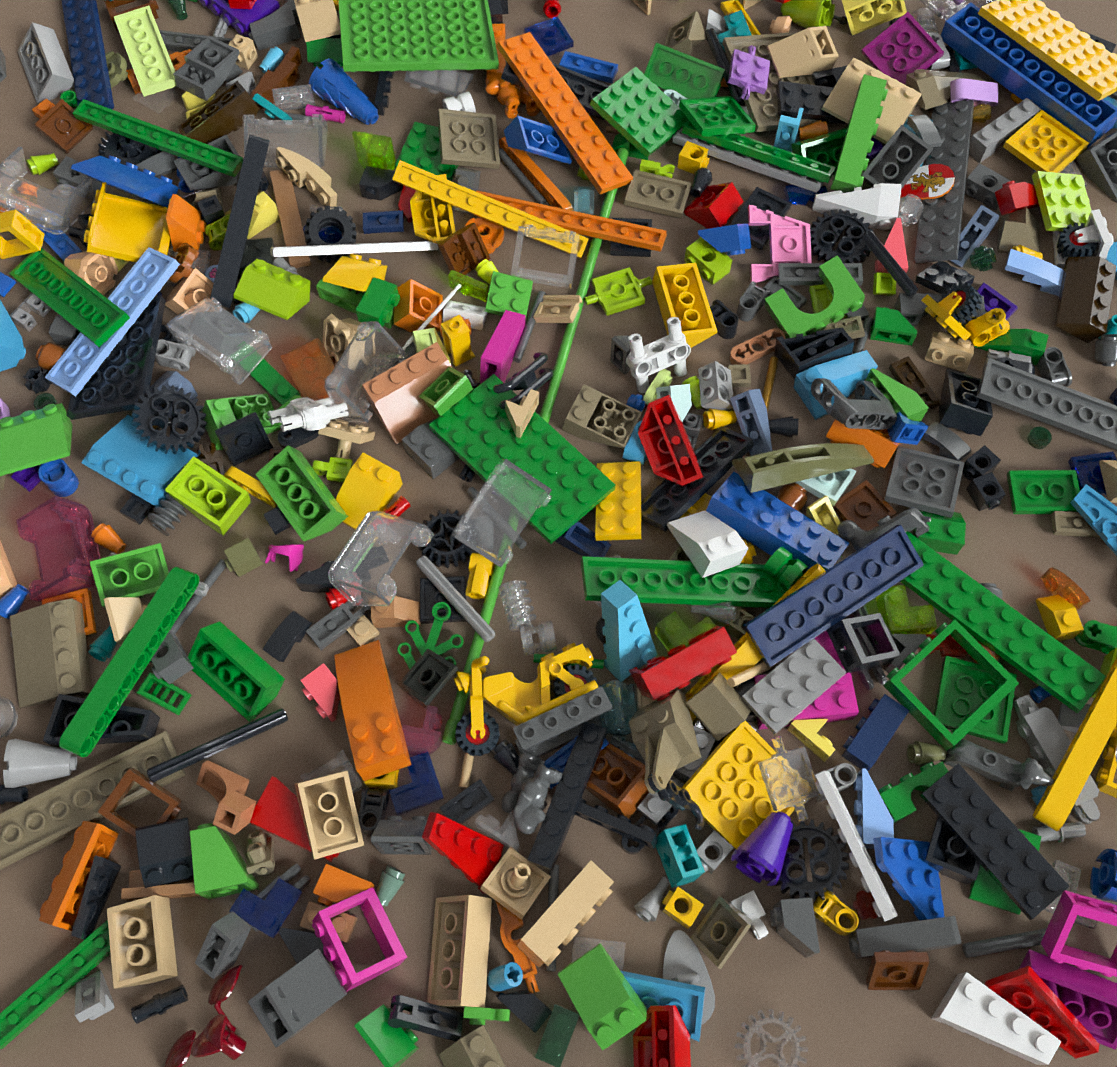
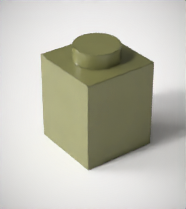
[224,538,263,577]

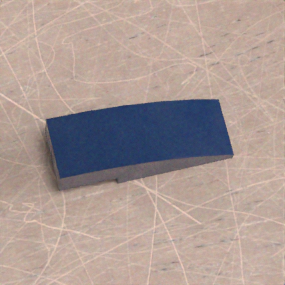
[555,522,611,557]

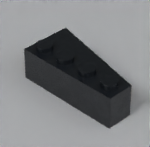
[43,694,160,747]

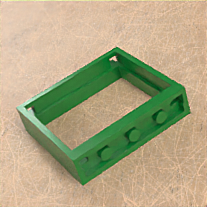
[883,620,1019,751]

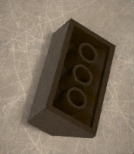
[177,81,260,144]
[1054,256,1116,343]

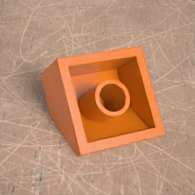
[166,194,206,252]
[394,279,443,332]

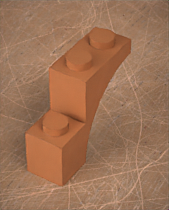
[196,760,256,835]

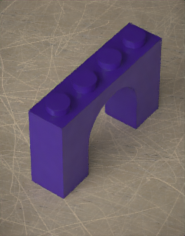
[199,0,280,38]

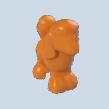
[485,72,540,119]

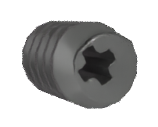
[148,493,187,536]

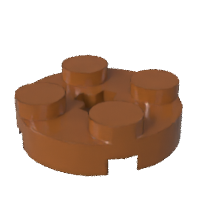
[168,243,199,284]

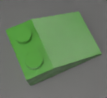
[90,543,169,609]
[558,943,647,1051]

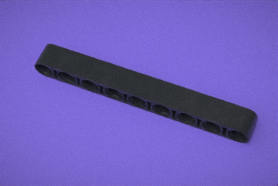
[209,134,270,309]

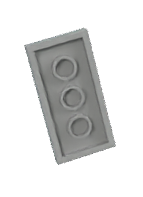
[741,639,846,735]

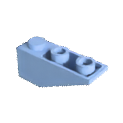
[853,768,894,849]

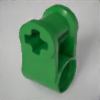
[1075,620,1117,654]

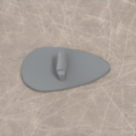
[662,930,715,1025]

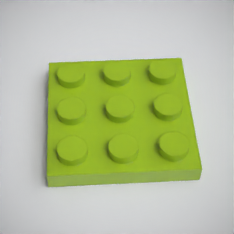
[1032,171,1091,232]

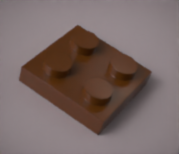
[35,99,93,154]
[832,480,896,530]
[866,950,930,990]

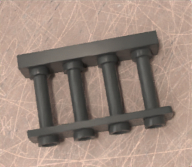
[513,687,612,757]

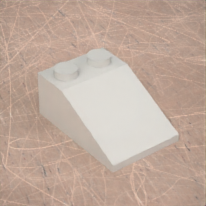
[667,511,748,578]

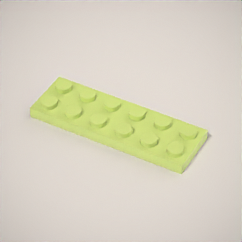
[114,6,177,97]

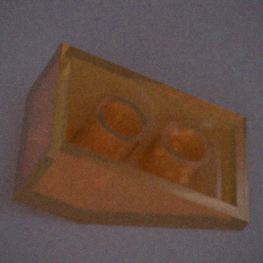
[280,338,351,405]

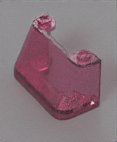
[16,496,101,602]

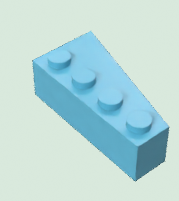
[601,580,657,682]

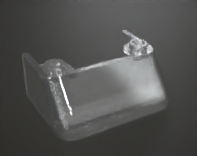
[0,146,94,235]

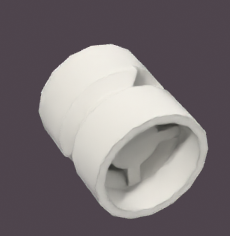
[442,92,476,113]

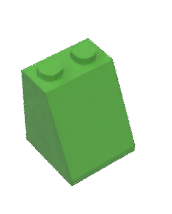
[190,824,259,900]

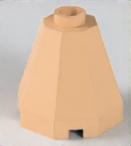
[64,251,118,295]

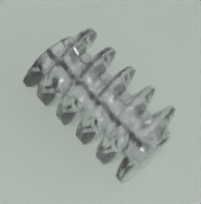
[498,580,537,632]

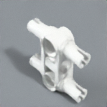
[626,317,691,393]
[268,397,349,432]

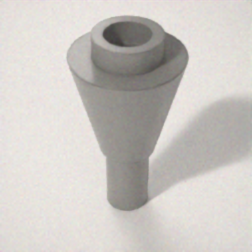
[634,876,670,922]

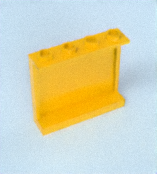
[84,182,171,263]

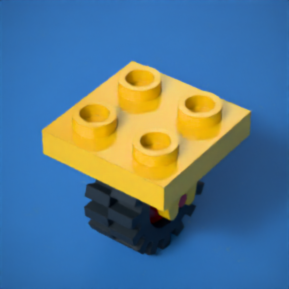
[921,282,982,341]

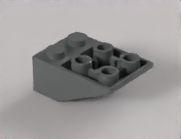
[248,949,347,1048]

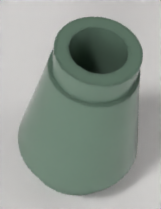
[376,865,405,906]

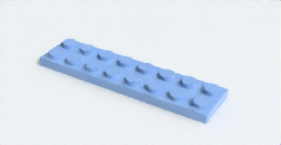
[45,247,180,397]

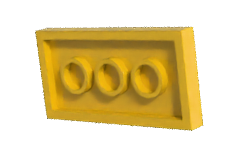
[595,461,641,541]

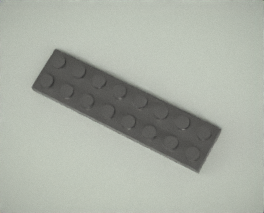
[976,358,1117,450]

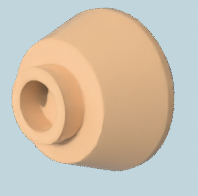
[769,16,792,34]

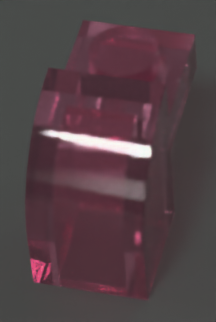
[402,705,443,757]

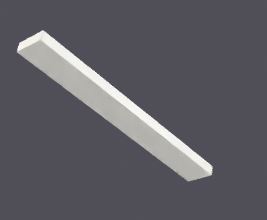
[270,241,438,257]

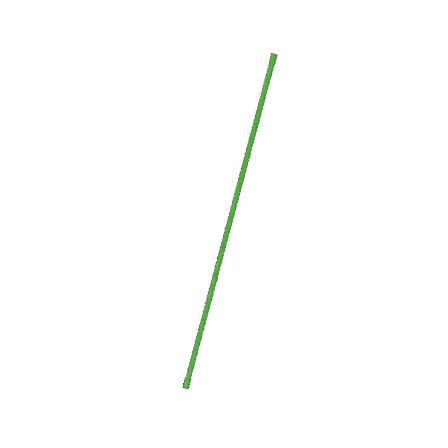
[441,148,629,745]

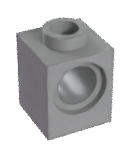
[696,830,734,874]

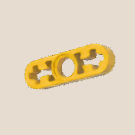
[224,466,277,508]

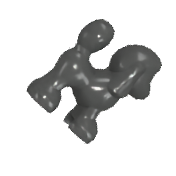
[501,751,562,835]

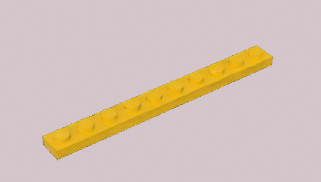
[392,160,589,259]

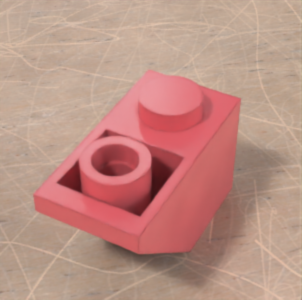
[300,663,340,722]

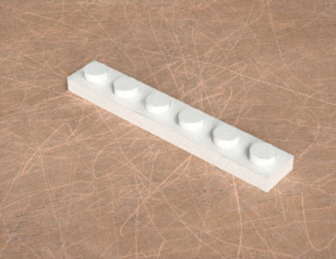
[815,771,898,921]

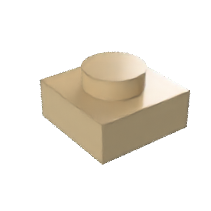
[346,615,379,646]

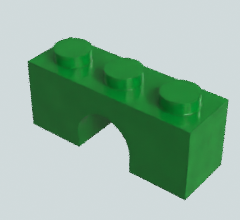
[878,761,948,824]

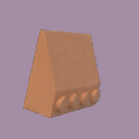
[361,342,452,445]

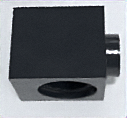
[197,195,225,231]
[963,445,1001,481]
[966,472,1006,511]

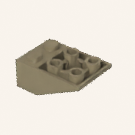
[562,384,642,449]

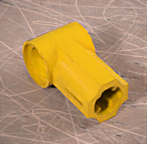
[466,553,495,600]

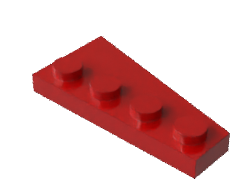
[422,812,504,894]
[985,966,1100,1059]

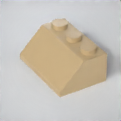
[107,895,178,989]

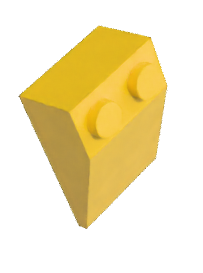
[323,253,387,292]
[336,453,403,536]

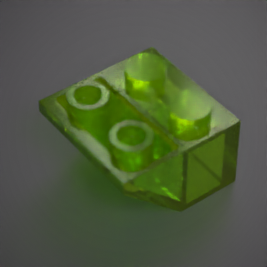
[352,131,396,171]

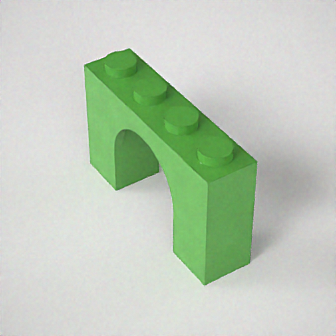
[765,255,865,339]

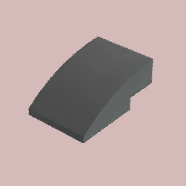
[173,36,240,101]

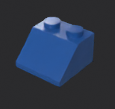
[698,224,751,256]

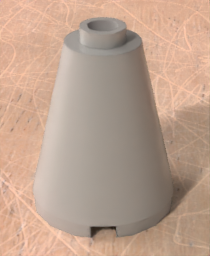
[3,739,77,788]

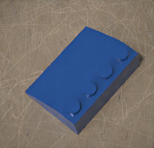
[71,155,179,208]

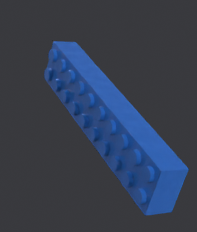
[941,2,1117,148]

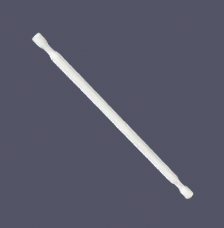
[399,284,461,353]

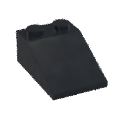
[938,368,993,437]

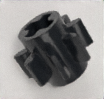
[23,366,53,394]

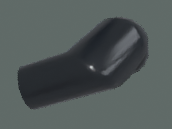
[69,226,88,247]

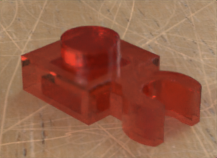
[926,634,967,657]

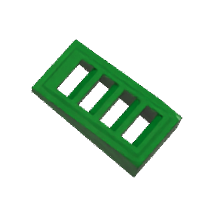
[136,672,192,716]

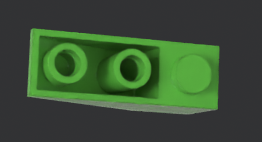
[865,368,928,422]

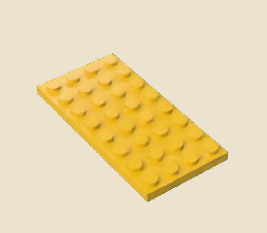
[978,0,1117,101]

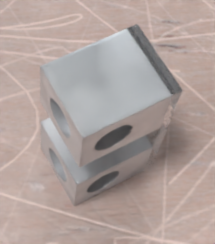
[9,293,51,332]

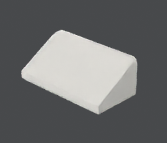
[443,301,488,330]

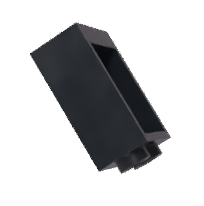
[826,613,901,674]

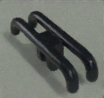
[493,352,553,409]

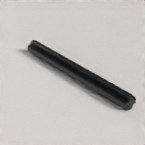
[147,708,288,782]

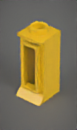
[441,314,476,367]

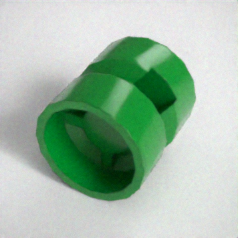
[763,546,808,590]

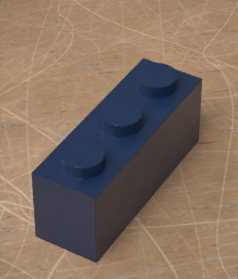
[842,694,910,771]

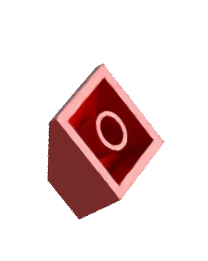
[684,182,744,229]

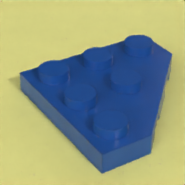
[873,837,945,920]

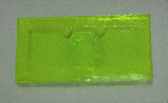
[448,270,489,302]

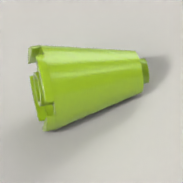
[781,0,835,29]

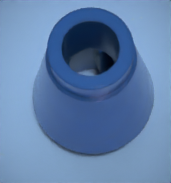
[0,584,29,619]

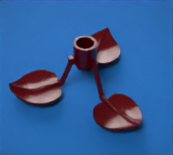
[165,964,247,1067]

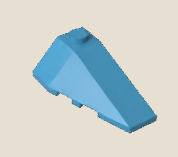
[0,300,26,372]
[793,350,878,420]

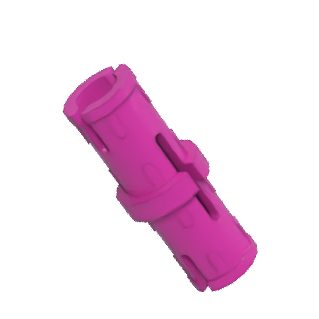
[305,104,346,124]

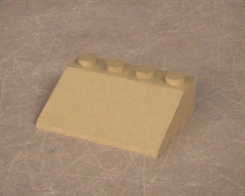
[822,57,922,144]

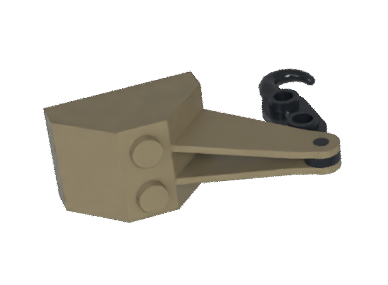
[629,689,704,830]

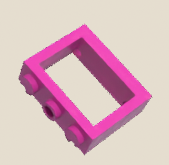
[312,887,407,992]
[1041,890,1117,977]

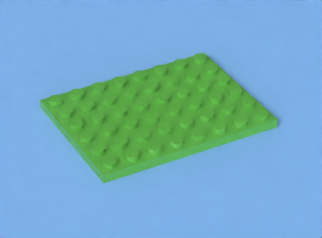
[338,0,499,72]

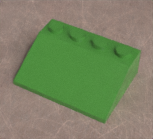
[0,403,72,476]

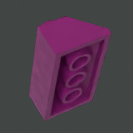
[1019,949,1117,1050]

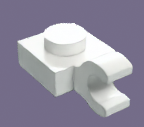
[730,890,769,940]

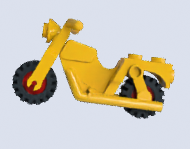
[453,643,598,756]

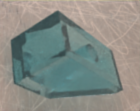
[574,186,594,215]

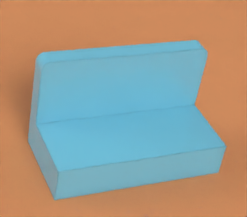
[774,108,804,152]

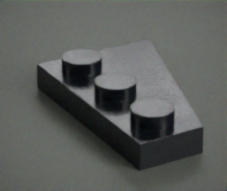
[71,855,121,940]

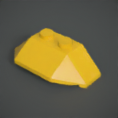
[410,174,456,244]

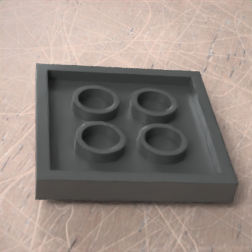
[884,446,964,518]

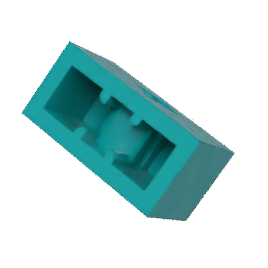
[656,824,705,888]

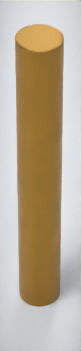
[762,357,778,413]

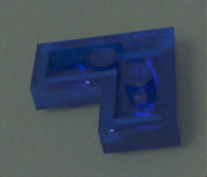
[389,751,444,816]
[229,878,302,938]

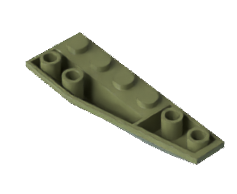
[732,443,874,493]

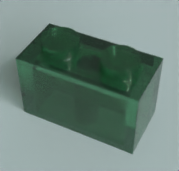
[535,1004,580,1067]

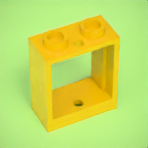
[0,209,45,259]

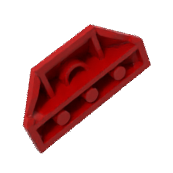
[638,395,703,486]
[633,1005,691,1067]

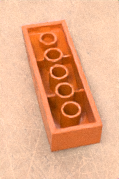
[334,640,412,781]

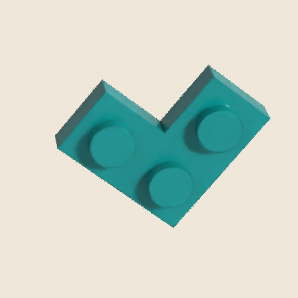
[717,10,752,53]

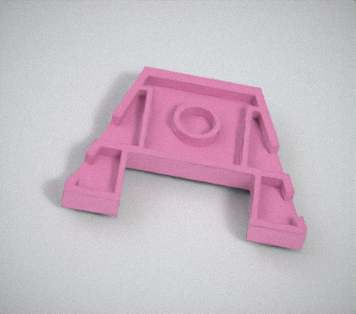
[748,205,812,284]

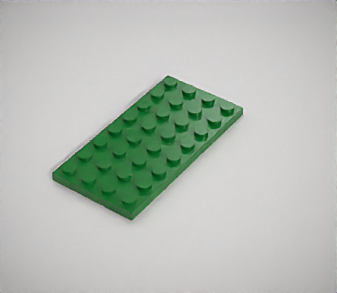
[429,374,616,545]

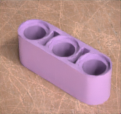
[950,79,999,107]

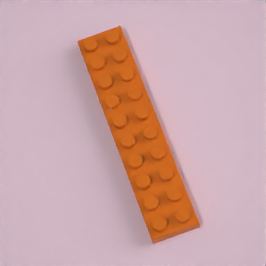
[497,32,633,194]

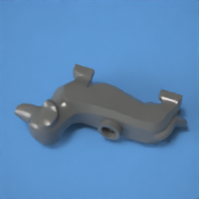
[836,508,931,551]
[943,739,1054,792]

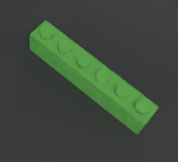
[830,74,888,193]

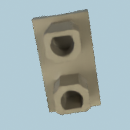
[246,829,275,876]

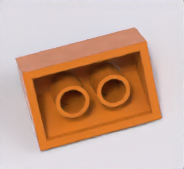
[826,419,900,468]

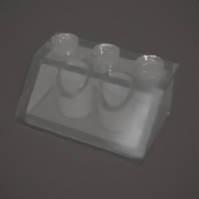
[404,70,474,98]

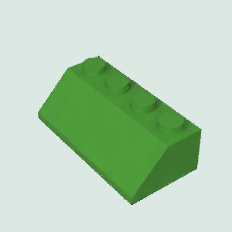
[255,445,348,541]

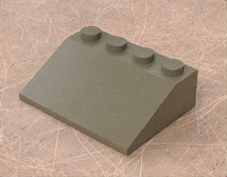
[10,599,92,708]

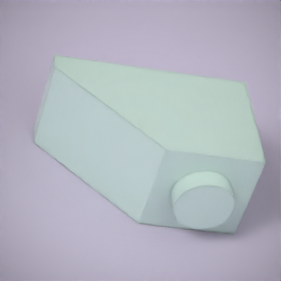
[656,384,692,421]

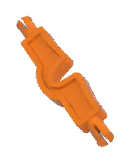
[495,900,540,994]

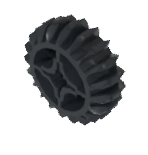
[417,508,478,569]

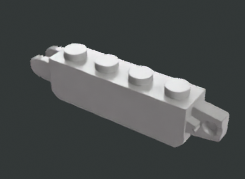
[1013,695,1100,825]

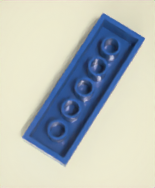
[706,471,849,571]

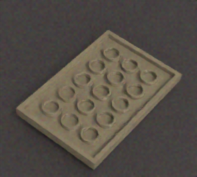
[722,32,828,132]

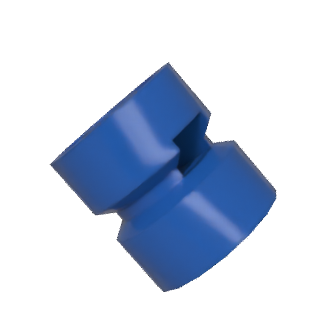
[38,459,79,497]

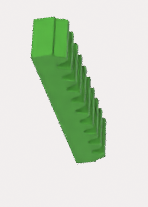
[316,279,394,329]

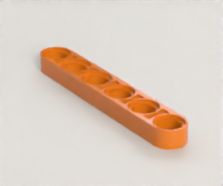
[499,136,573,211]

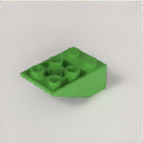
[202,394,281,450]

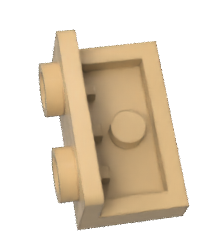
[925,332,974,372]

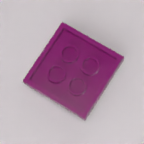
[862,12,944,85]

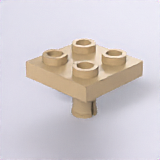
[318,419,375,459]
[480,847,551,920]

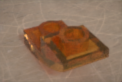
[1041,567,1091,611]

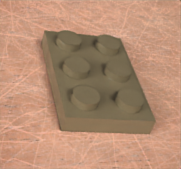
[624,170,692,219]

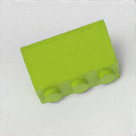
[234,259,310,320]

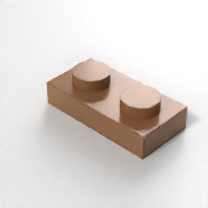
[299,901,358,943]

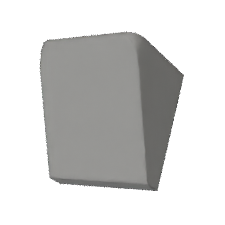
[706,9,725,34]

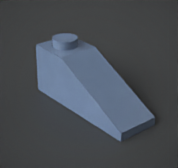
[949,205,999,268]
[730,389,772,455]

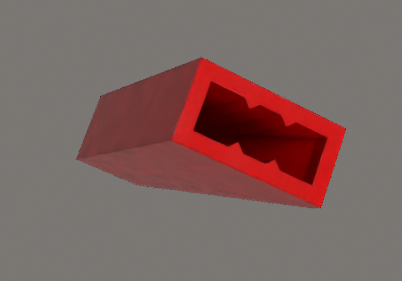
[250,776,341,862]

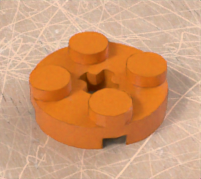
[465,217,504,254]

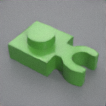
[464,1006,510,1025]

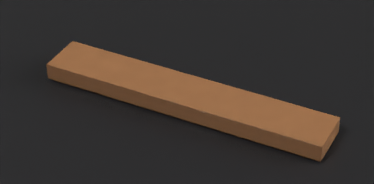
[270,169,311,268]

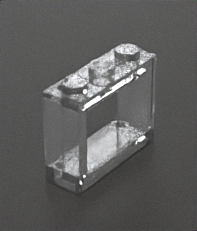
[511,224,580,289]

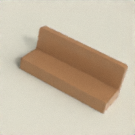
[121,870,200,902]

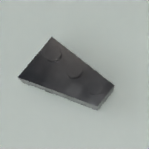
[774,327,854,380]

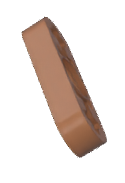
[730,328,785,365]

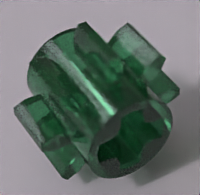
[970,245,996,272]

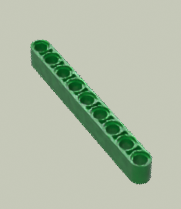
[59,567,199,758]

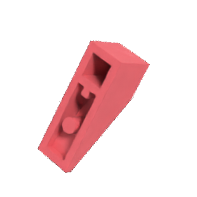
[875,218,908,273]

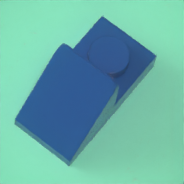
[887,412,929,445]

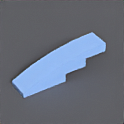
[1004,249,1064,296]

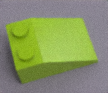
[165,456,251,536]

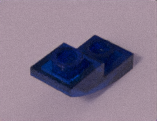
[784,185,828,206]

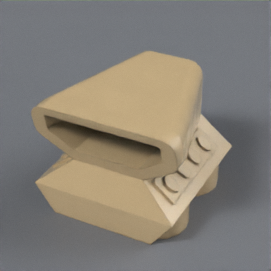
[322,313,377,370]

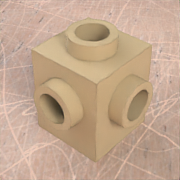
[228,34,258,70]

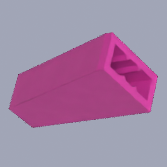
[480,310,526,384]

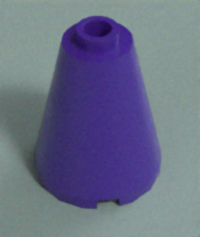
[731,811,793,886]

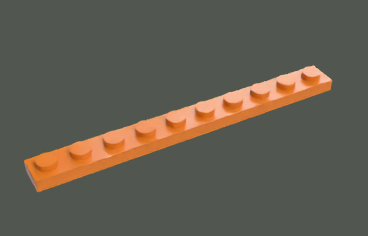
[476,191,667,252]

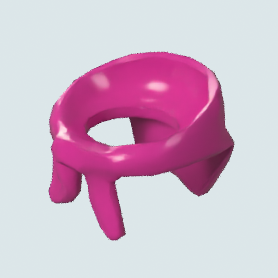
[265,544,304,572]

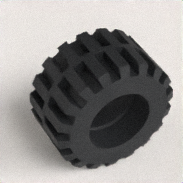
[305,206,357,263]

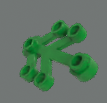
[397,602,464,670]

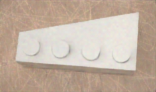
[931,972,1061,1065]

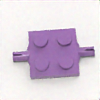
[728,45,770,100]

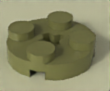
[105,51,128,89]

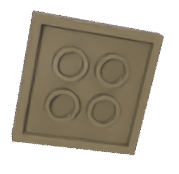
[437,109,500,169]

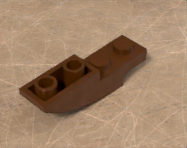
[250,46,302,110]

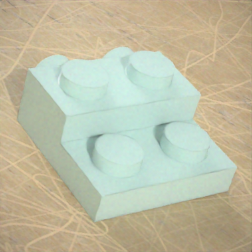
[795,468,856,506]

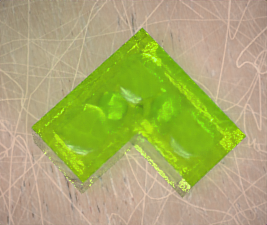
[875,585,937,636]
[655,611,716,651]

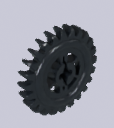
[98,132,162,165]

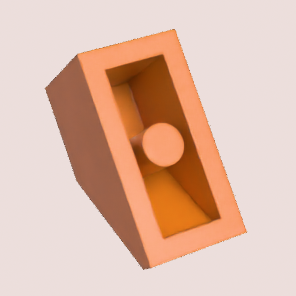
[313,864,376,907]

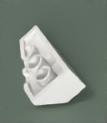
[812,183,902,230]

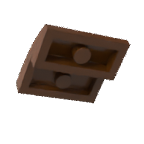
[438,223,491,280]

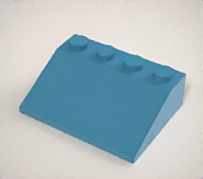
[81,415,198,507]

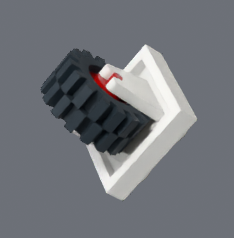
[1057,209,1113,259]

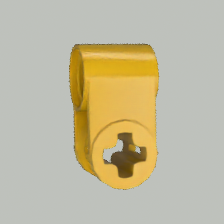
[965,308,1010,347]
[813,891,859,936]

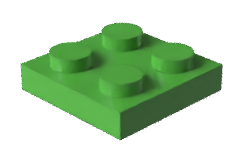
[484,271,533,319]

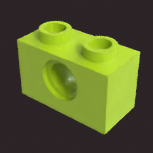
[684,237,732,285]

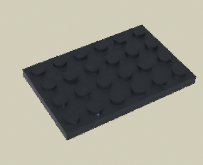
[67,296,166,420]

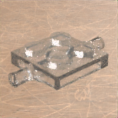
[758,736,820,821]

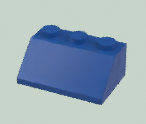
[504,115,572,164]

